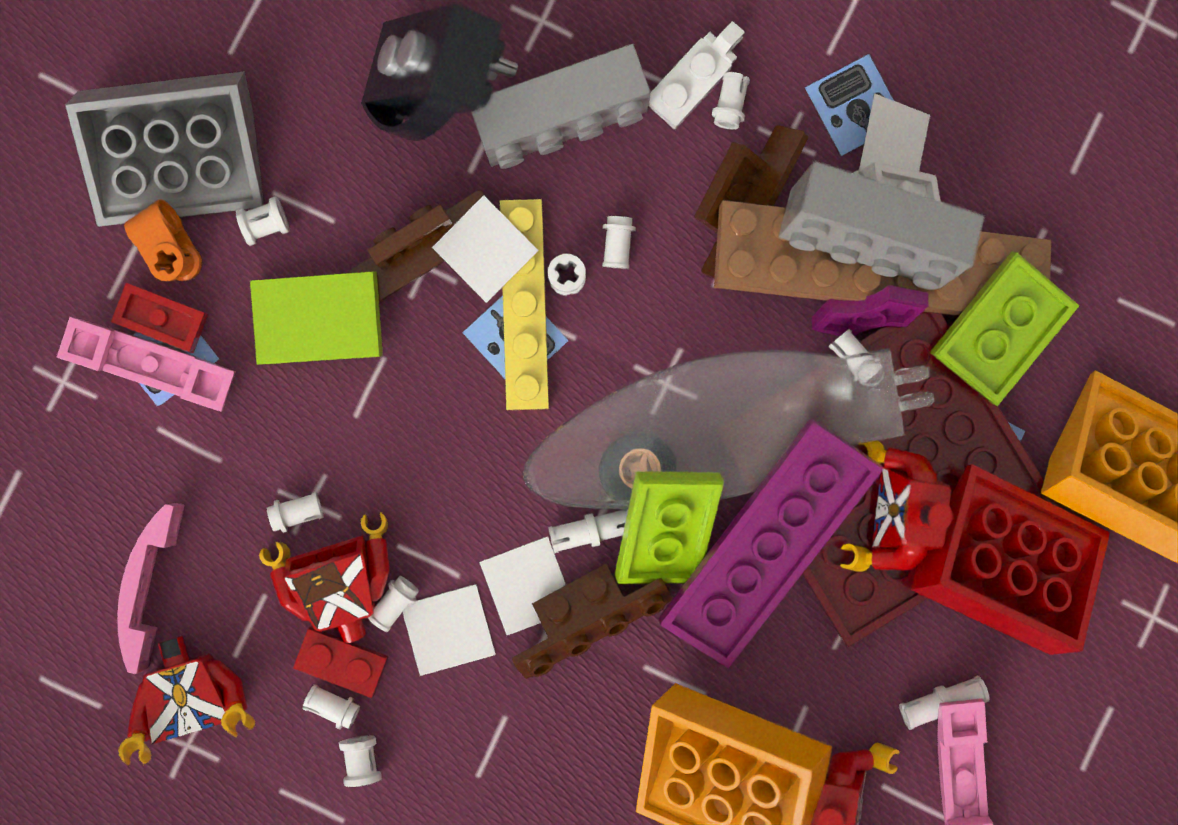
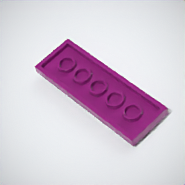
[659,417,884,669]

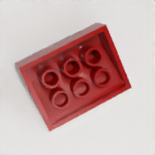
[911,464,1110,655]

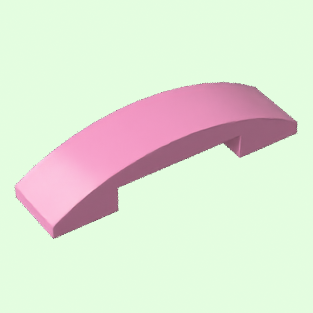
[57,317,236,412]
[117,503,185,674]
[938,698,993,825]

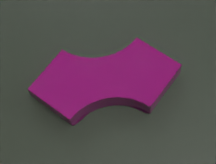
[812,285,929,336]

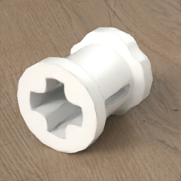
[236,196,290,246]
[548,254,586,296]
[339,735,382,787]

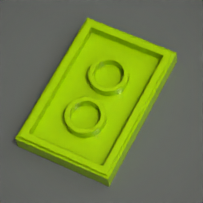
[930,251,1079,406]
[250,272,383,365]
[615,471,724,584]

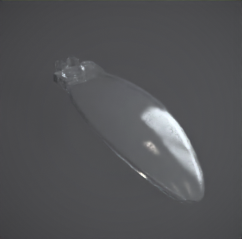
[523,348,934,509]

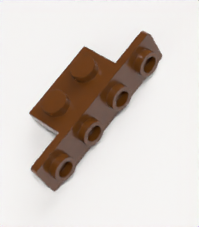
[694,125,809,279]
[344,190,484,302]
[512,564,673,679]

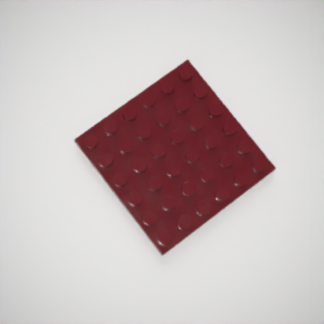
[714,312,1060,647]

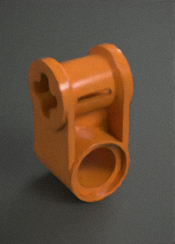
[124,199,202,281]

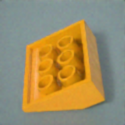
[1041,370,1178,564]
[636,683,832,825]

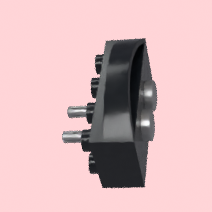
[361,3,518,141]

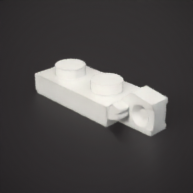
[648,21,745,130]

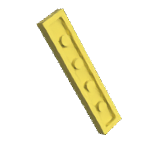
[500,199,549,410]

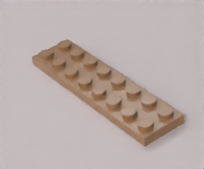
[714,200,1051,316]

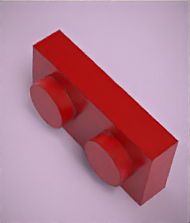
[111,283,209,353]
[293,627,389,698]

